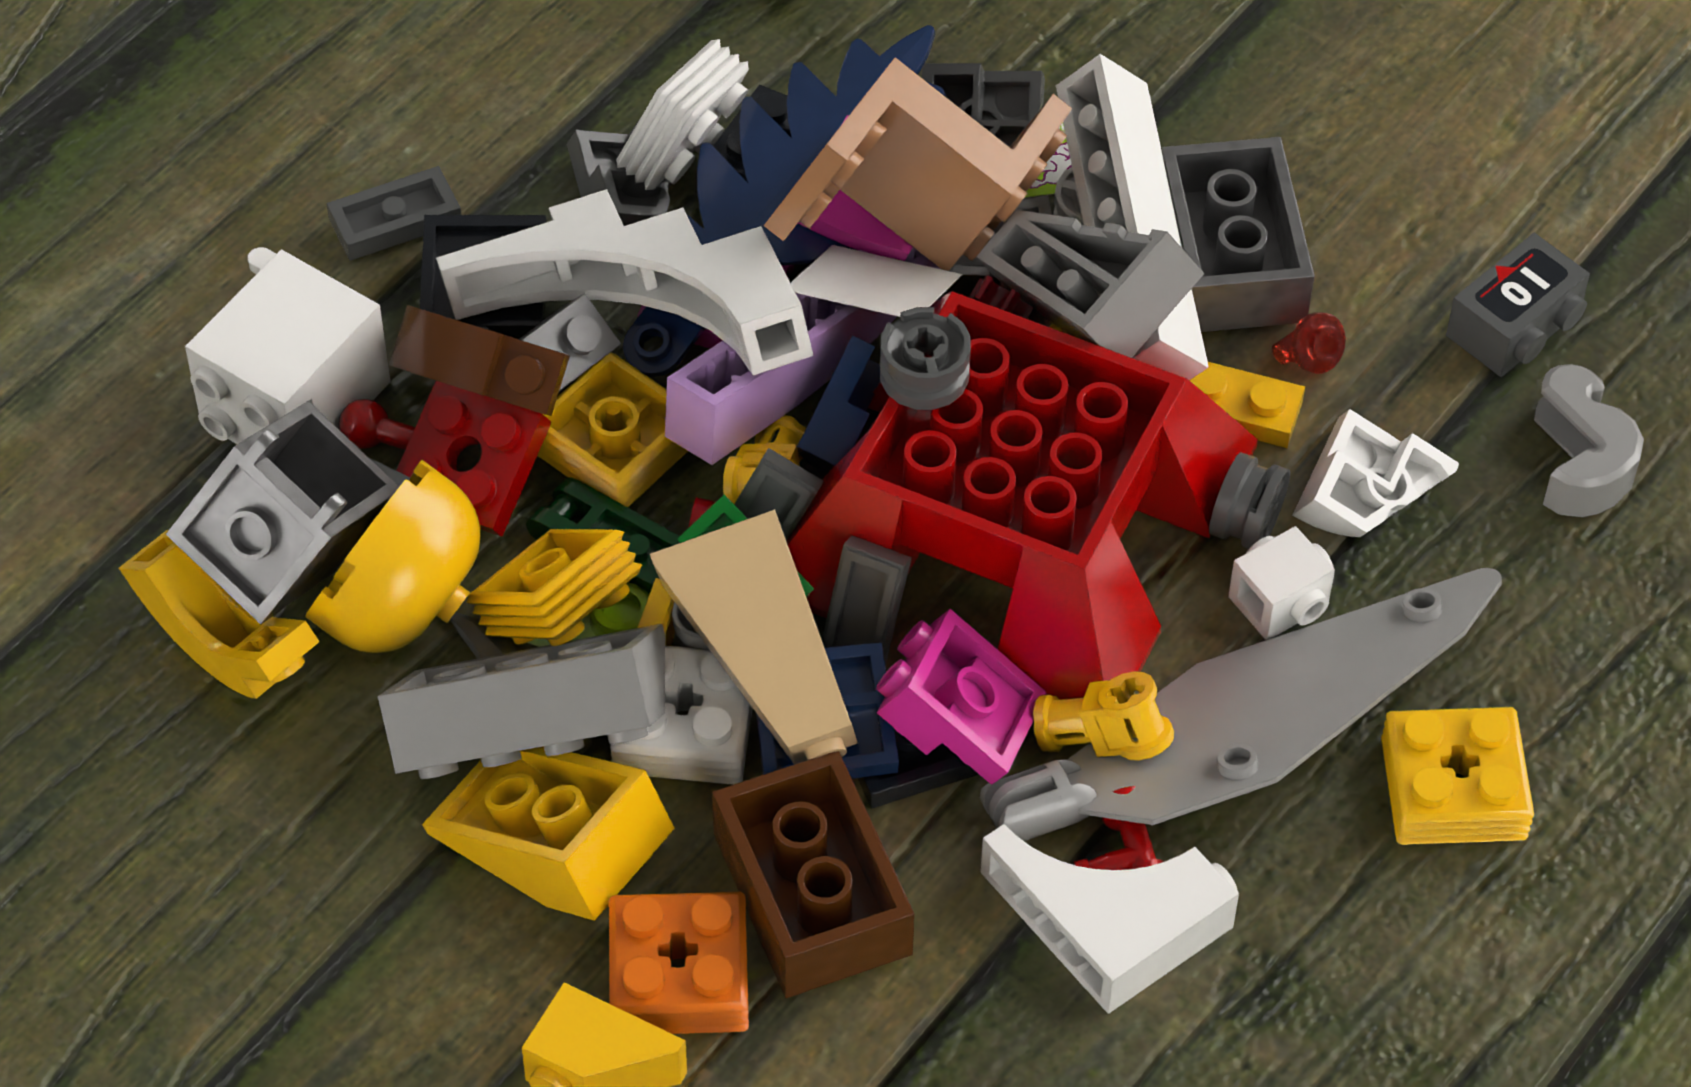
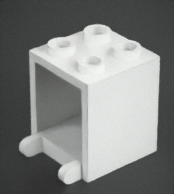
[185,247,391,444]

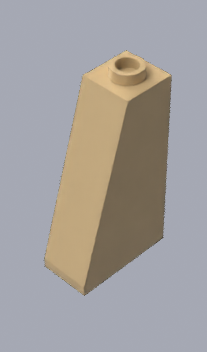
[650,510,858,765]

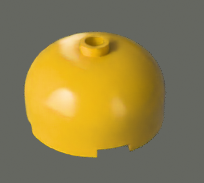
[305,460,480,653]

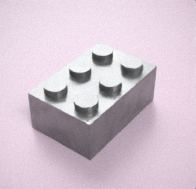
[1162,137,1315,332]

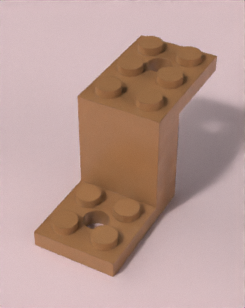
[764,57,1072,271]

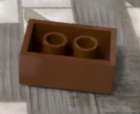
[712,751,915,998]

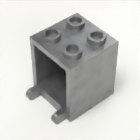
[166,401,399,624]

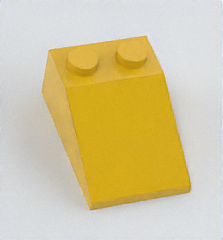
[422,746,675,921]

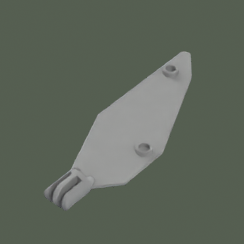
[980,568,1502,841]

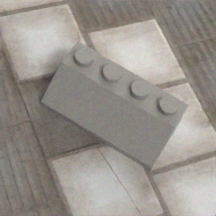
[378,624,665,779]

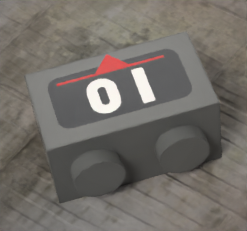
[1446,232,1590,377]

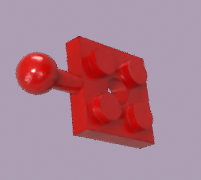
[339,381,552,537]

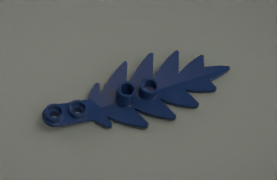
[623,25,945,377]

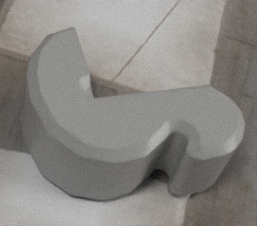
[1534,364,1644,517]

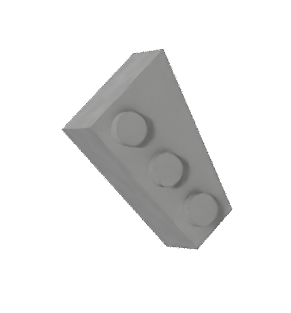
[976,210,1205,358]

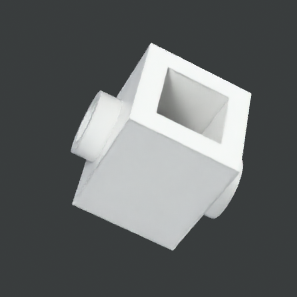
[1228,526,1335,640]

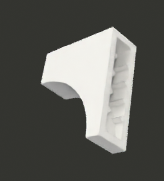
[980,824,1239,1014]

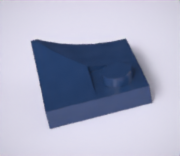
[756,643,899,779]

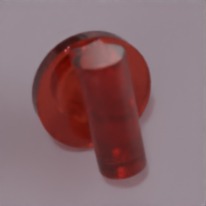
[1272,312,1346,374]

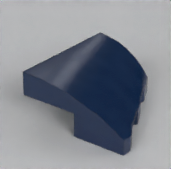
[797,335,880,475]

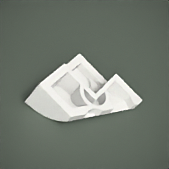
[1292,409,1459,537]

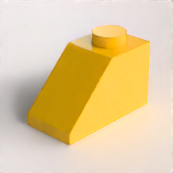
[522,982,687,1087]

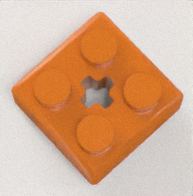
[609,892,749,1034]

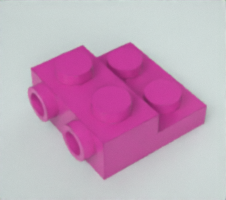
[876,609,1047,785]

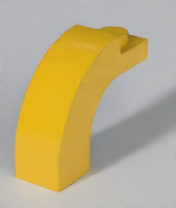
[119,530,320,699]

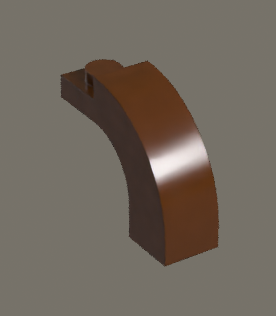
[389,305,570,416]

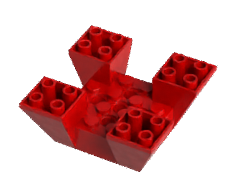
[787,291,1258,700]

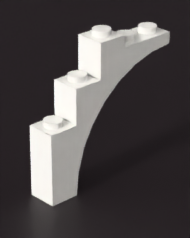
[436,189,814,376]

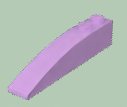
[665,247,941,465]

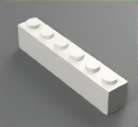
[1056,54,1209,380]

